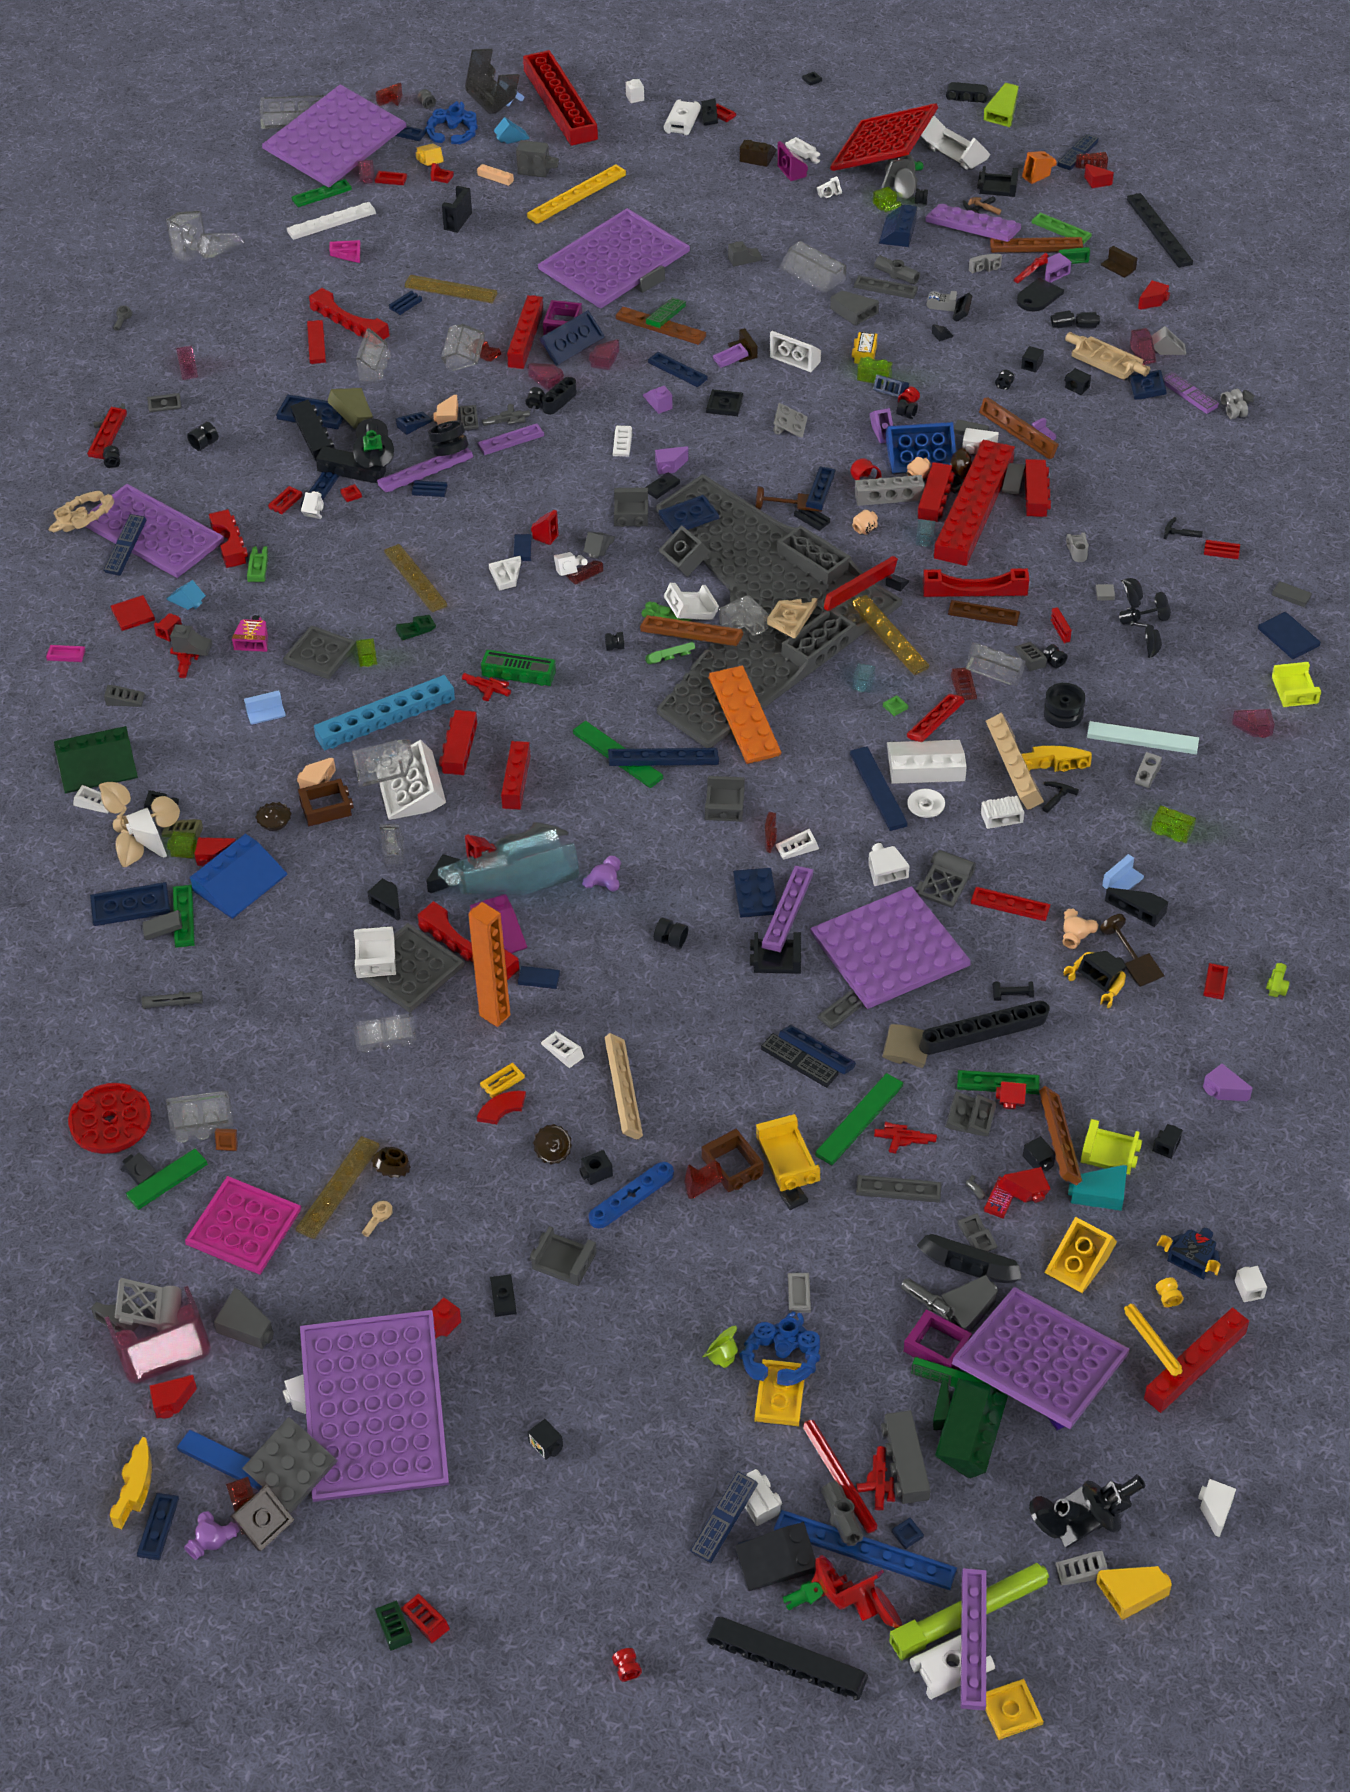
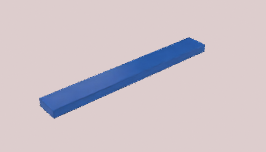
[774,1510,957,1590]

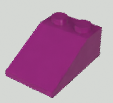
[470,894,527,953]

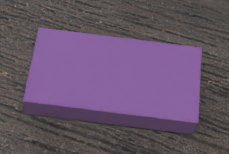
[713,343,748,368]

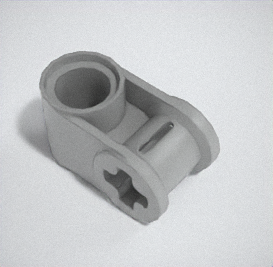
[1066,532,1089,562]

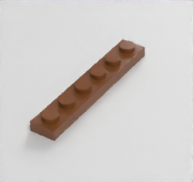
[990,237,1083,253]
[616,307,706,345]
[979,397,1059,459]
[640,615,744,646]
[1039,1086,1082,1185]

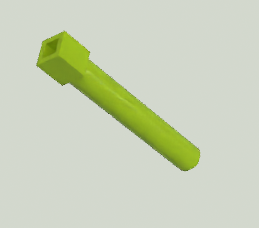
[889,1563,1049,1661]

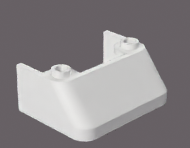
[921,116,990,170]

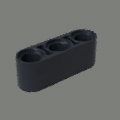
[946,82,989,103]
[542,377,577,415]

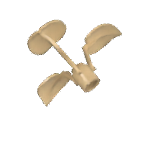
[99,782,180,867]

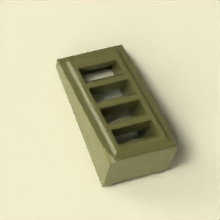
[161,819,203,842]

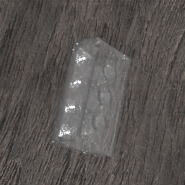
[779,241,846,294]

